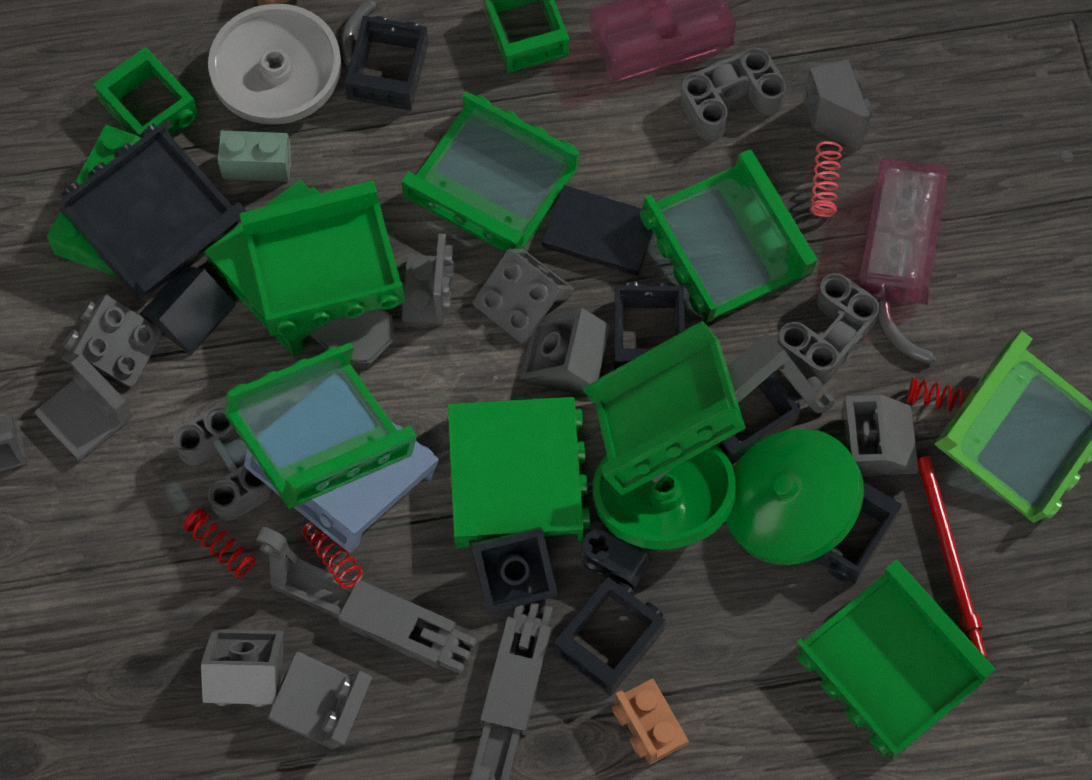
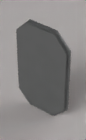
[309,309,394,364]

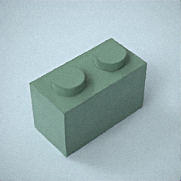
[218,130,292,182]

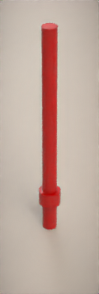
[917,456,987,658]

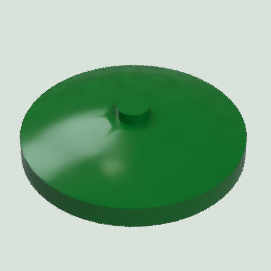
[726,429,864,565]
[593,445,736,550]

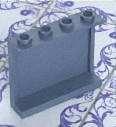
[244,375,439,553]

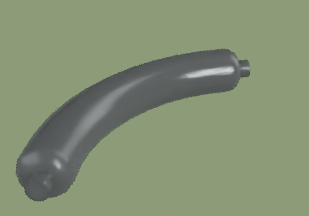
[341,0,378,66]
[878,298,937,364]

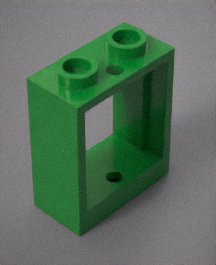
[483,0,569,73]
[93,47,198,137]

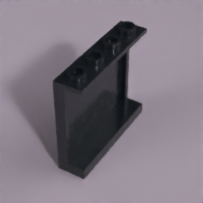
[59,120,247,302]

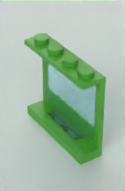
[934,330,1092,523]

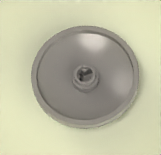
[208,4,341,125]

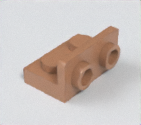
[612,678,689,765]

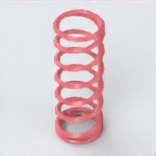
[810,141,843,217]

